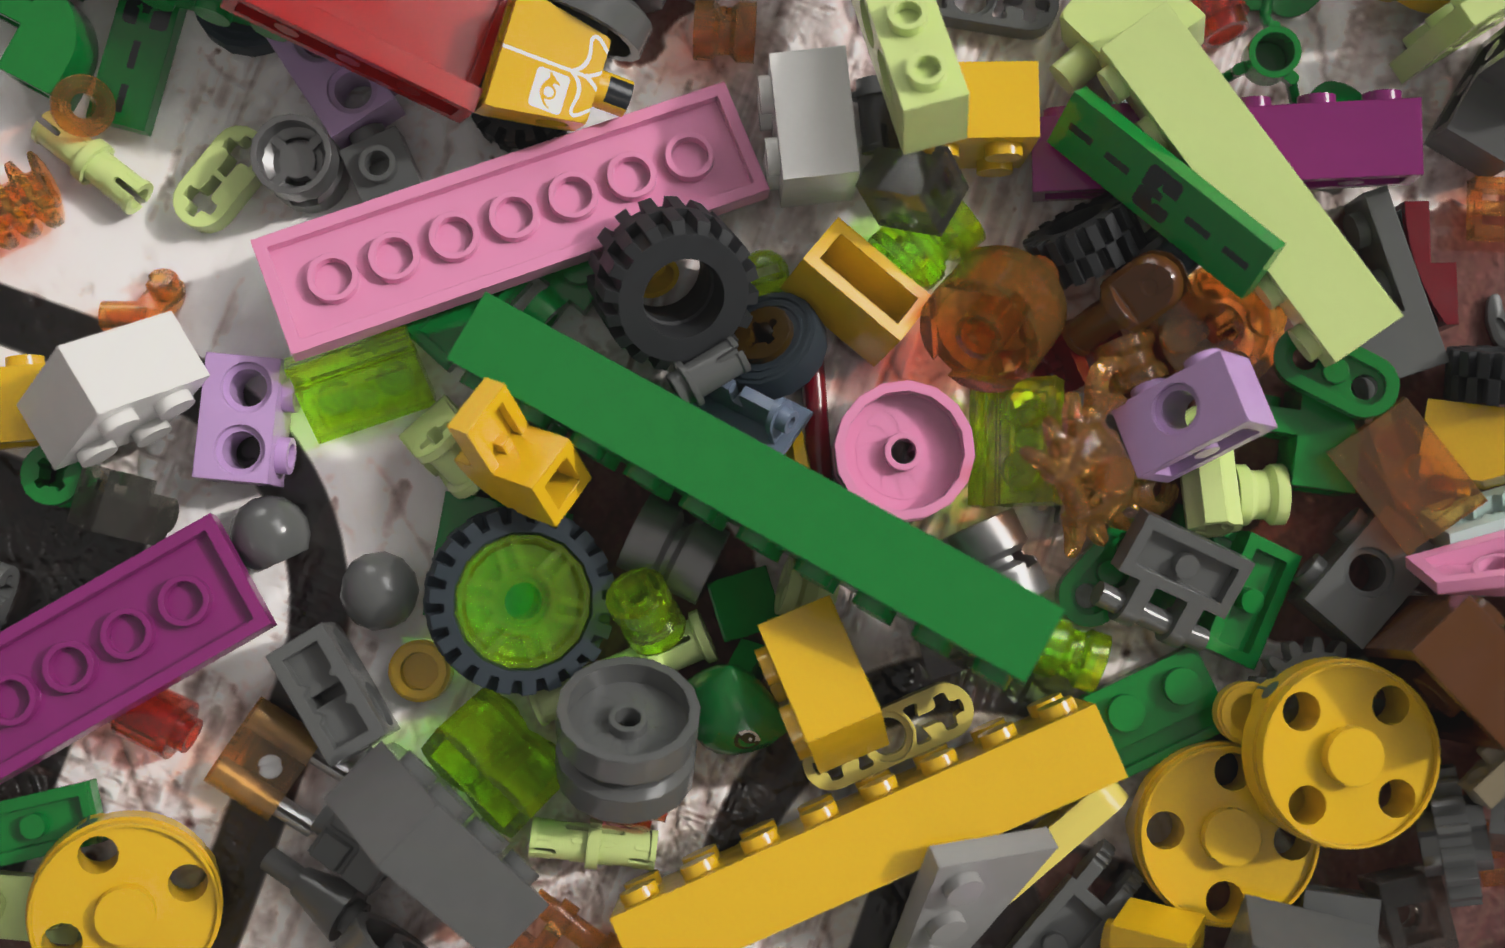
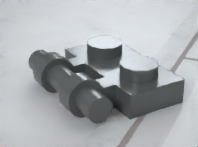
[1090,507,1255,652]

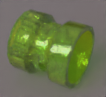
[605,567,686,656]
[1032,617,1112,694]

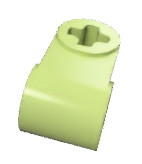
[398,394,481,499]

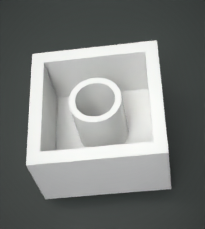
[757,45,860,208]
[16,311,210,470]

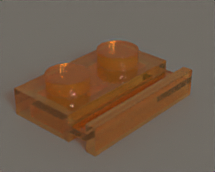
[1326,396,1488,556]

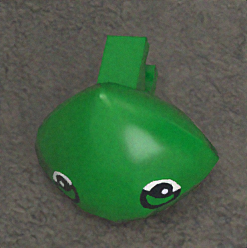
[687,638,787,756]

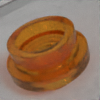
[49,74,116,137]

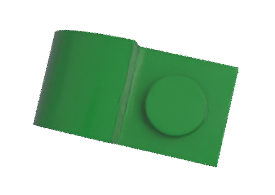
[0,0,99,112]
[1258,389,1359,497]

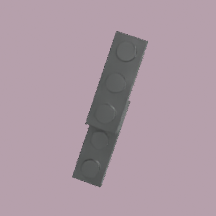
[1314,185,1449,512]

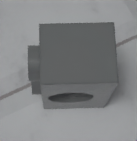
[1286,504,1436,650]

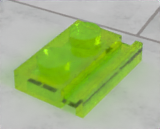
[284,324,436,444]
[968,375,1064,508]

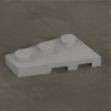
[889,827,1058,948]

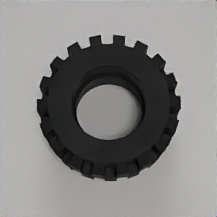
[587,196,759,371]

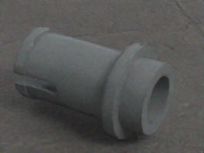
[851,75,901,156]
[666,335,752,407]

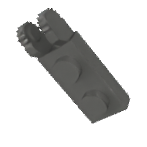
[1005,839,1145,948]

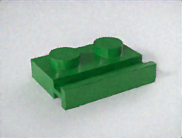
[1079,646,1220,780]

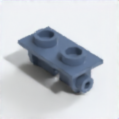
[692,379,813,455]

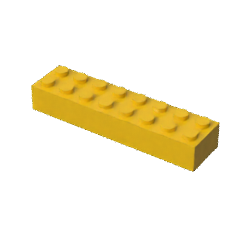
[610,692,1128,948]

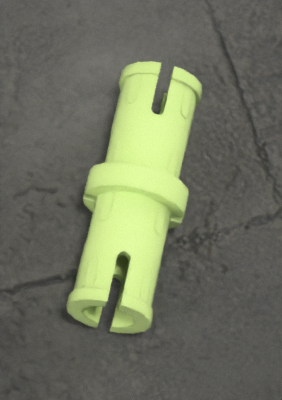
[30,109,154,215]
[528,816,658,871]

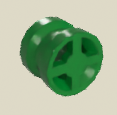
[20,446,100,508]

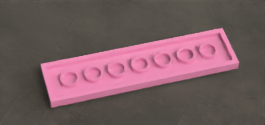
[250,81,770,362]

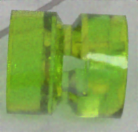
[868,180,986,292]

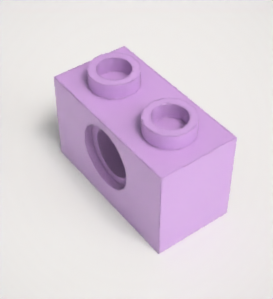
[1111,348,1278,483]

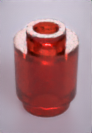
[109,688,203,759]

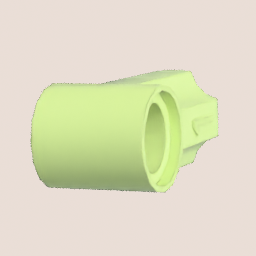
[1180,406,1243,538]

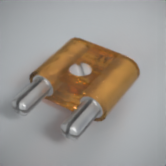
[203,696,354,837]

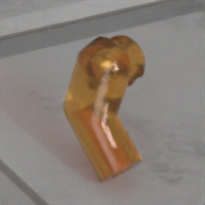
[98,268,186,331]

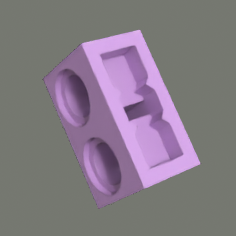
[266,37,406,149]
[192,352,303,488]

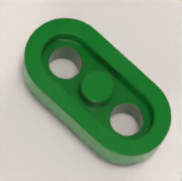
[1272,327,1400,420]
[1055,518,1134,627]

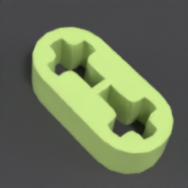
[173,125,262,233]

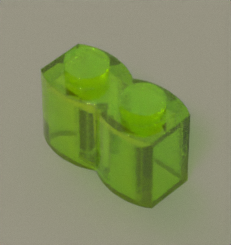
[421,688,560,838]

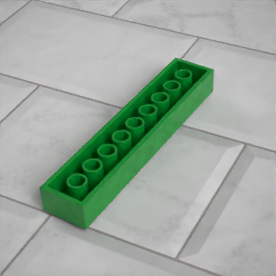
[446,291,1066,691]

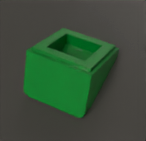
[706,565,780,643]

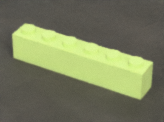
[1097,0,1403,367]

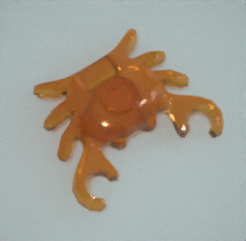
[1020,355,1179,558]

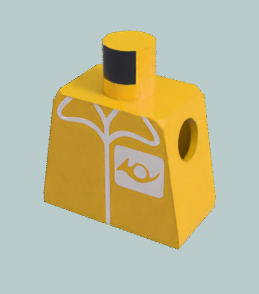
[474,0,634,131]

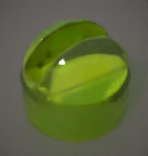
[748,250,789,296]

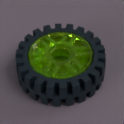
[423,506,617,696]

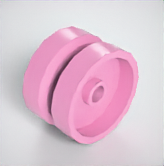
[831,380,975,523]

